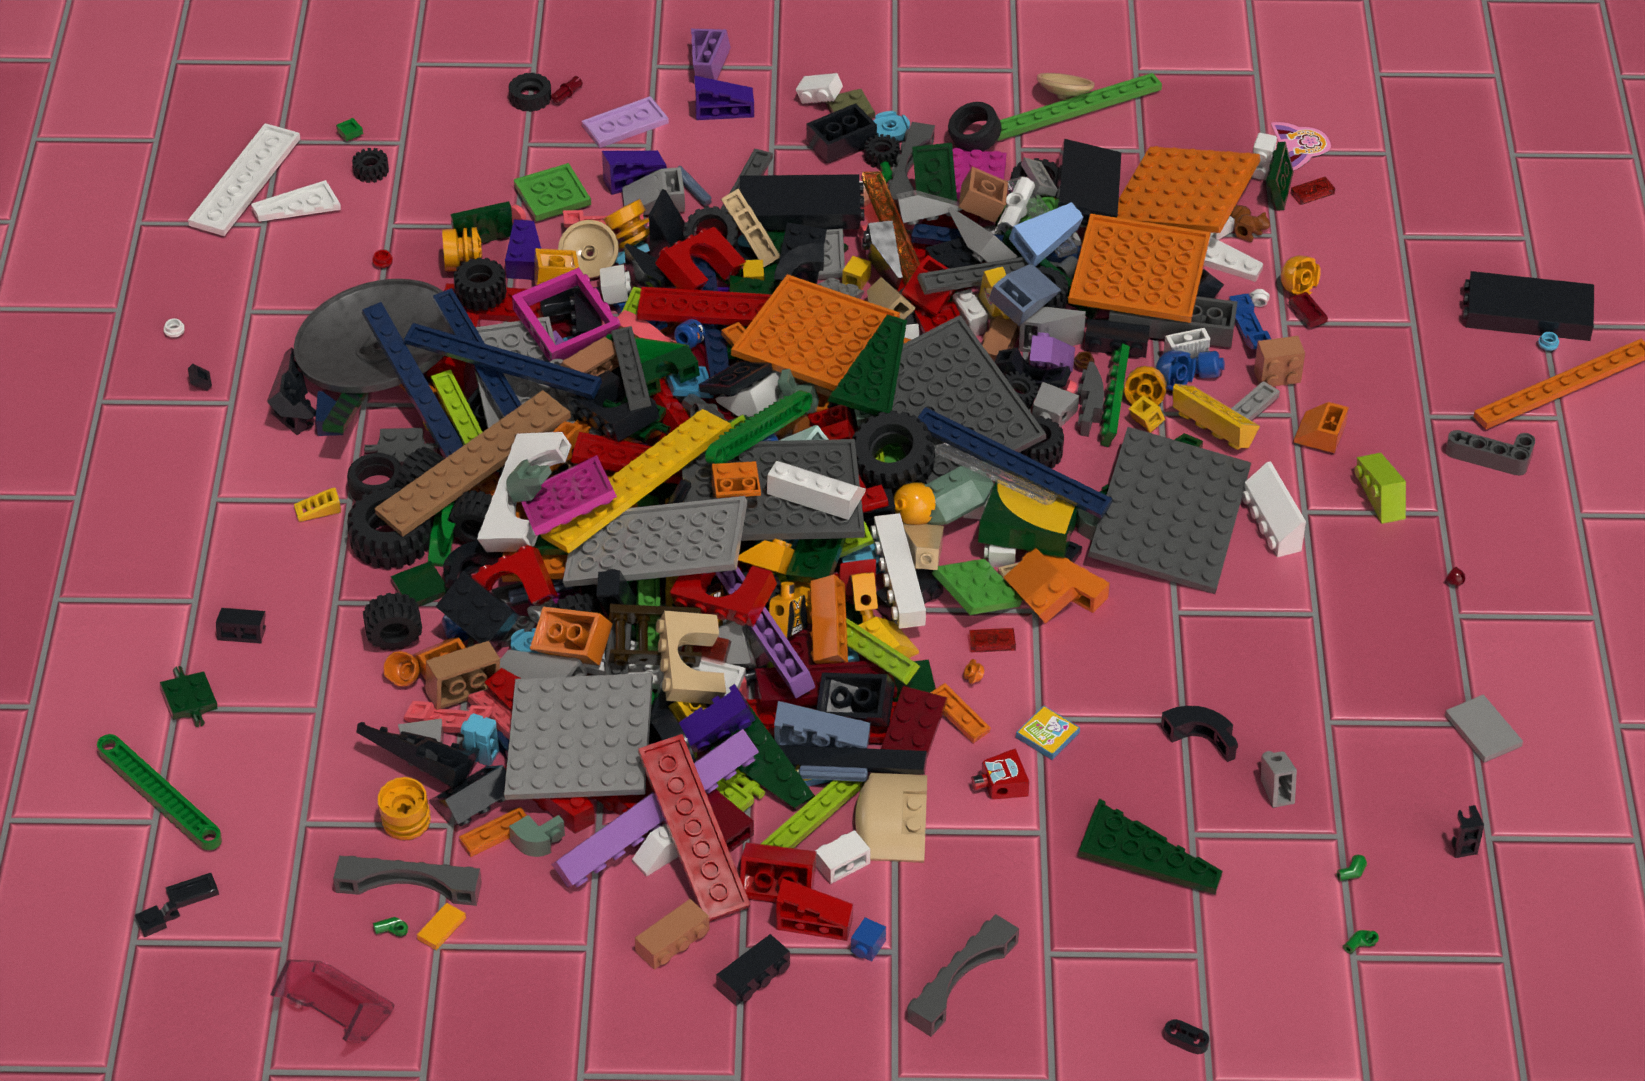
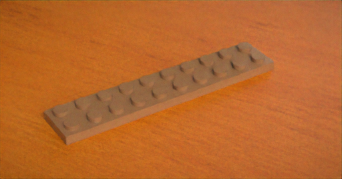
[374,390,571,537]

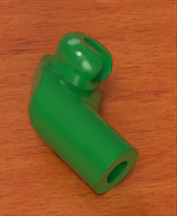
[876,162,893,185]
[1337,854,1367,881]
[373,917,408,936]
[1343,930,1379,954]

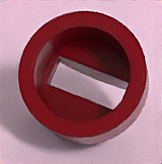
[1446,567,1466,586]

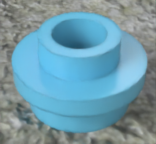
[1538,332,1559,351]

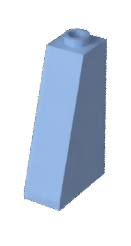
[1009,202,1083,266]

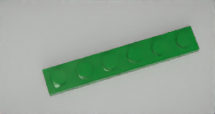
[1099,344,1130,447]

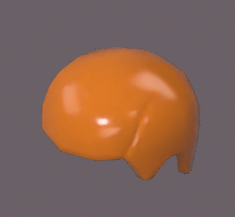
[383,651,420,687]

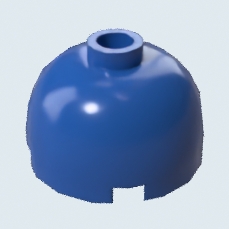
[1156,350,1195,391]

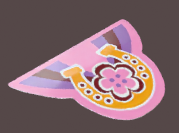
[1271,122,1331,170]

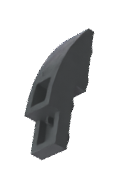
[1077,361,1104,437]

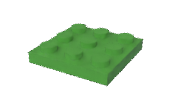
[514,163,591,221]
[932,559,1023,615]

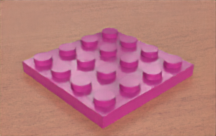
[953,148,1007,199]
[521,455,617,536]

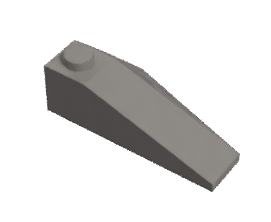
[948,207,1017,263]

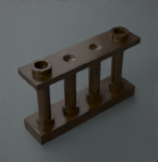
[608,604,702,668]

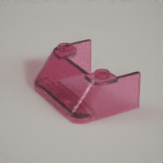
[270,959,395,1043]

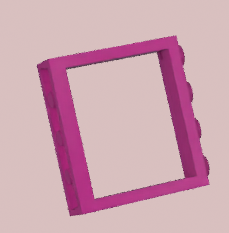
[512,267,621,362]

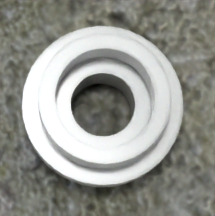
[1249,289,1270,307]
[164,318,185,337]

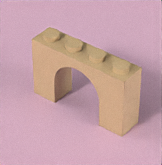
[656,611,726,704]

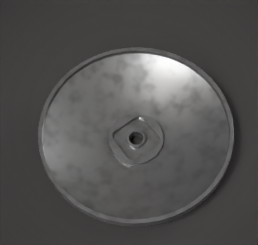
[294,279,453,393]

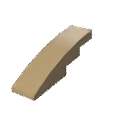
[721,189,780,268]

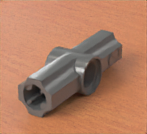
[682,394,727,421]

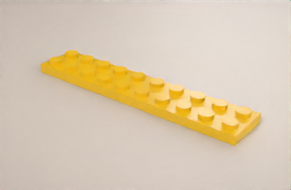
[540,409,732,554]

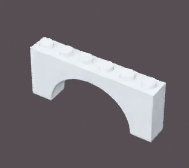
[477,432,571,552]

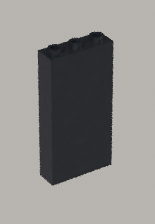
[1055,139,1122,226]
[740,174,864,230]
[1463,271,1594,341]

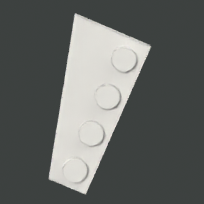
[251,180,341,222]

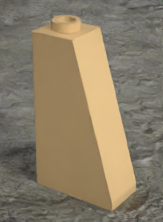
[867,277,915,319]
[903,523,944,570]

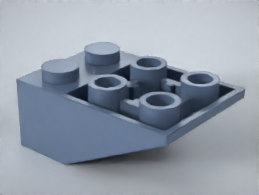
[989,264,1061,326]

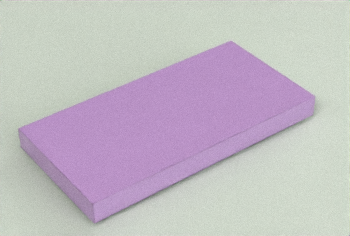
[582,96,669,148]

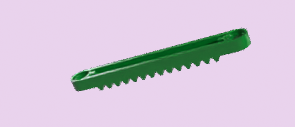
[705,390,813,465]
[97,734,222,850]

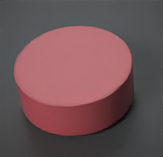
[511,204,526,222]
[1063,379,1077,393]

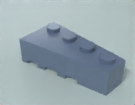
[774,701,870,748]

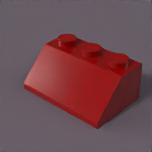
[740,842,817,902]

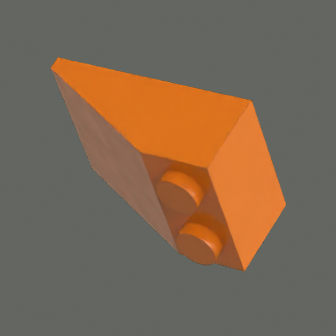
[1003,548,1079,624]
[530,607,613,666]

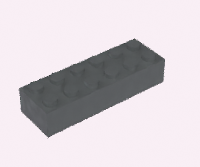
[1109,297,1237,348]

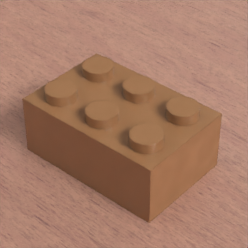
[426,641,500,710]

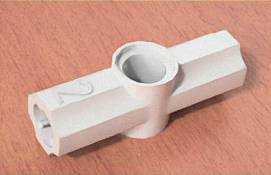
[998,177,1035,233]

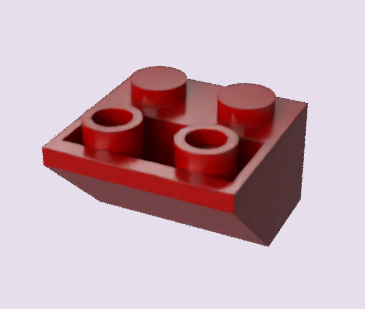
[901,255,956,316]
[808,405,857,440]

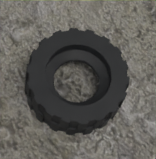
[509,73,552,112]

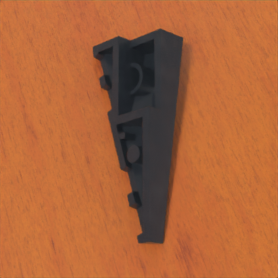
[267,347,314,419]
[356,722,480,788]

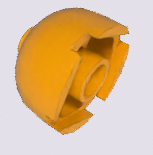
[1281,255,1320,295]
[1124,366,1167,405]
[893,482,936,525]

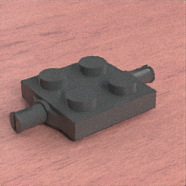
[364,428,438,465]

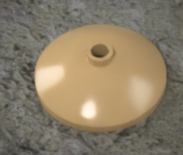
[1037,73,1095,100]
[558,220,619,279]

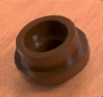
[1074,351,1095,370]

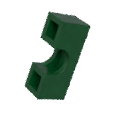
[641,345,700,396]

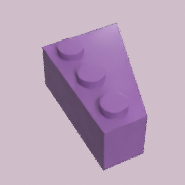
[691,28,731,80]
[1030,333,1075,372]

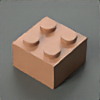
[959,166,1008,223]
[1254,336,1305,387]

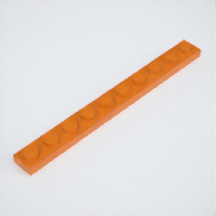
[1473,338,1645,429]

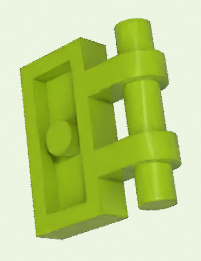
[705,769,765,812]

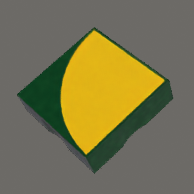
[978,478,1080,558]

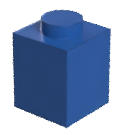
[851,917,886,961]

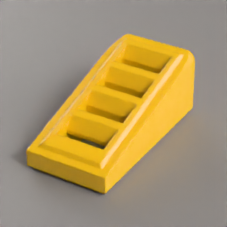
[294,487,341,522]

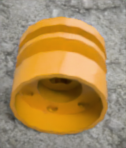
[603,199,650,249]
[442,227,482,272]
[378,777,431,840]

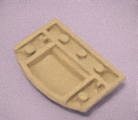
[855,773,927,863]

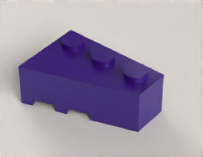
[694,76,754,120]
[602,150,667,195]
[505,219,541,280]
[679,684,756,753]

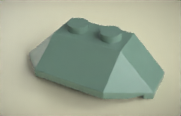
[925,466,994,525]

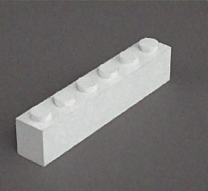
[870,513,926,629]

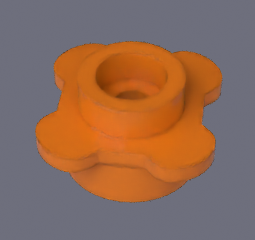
[964,659,984,684]

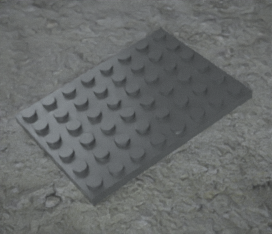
[892,315,1046,484]
[1088,427,1251,594]
[682,439,865,541]

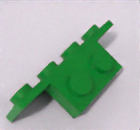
[606,334,690,363]

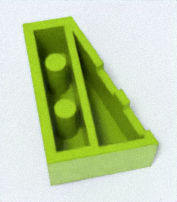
[1354,453,1406,524]

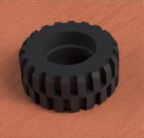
[852,411,935,493]
[347,487,432,569]

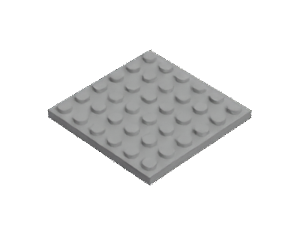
[504,673,653,800]

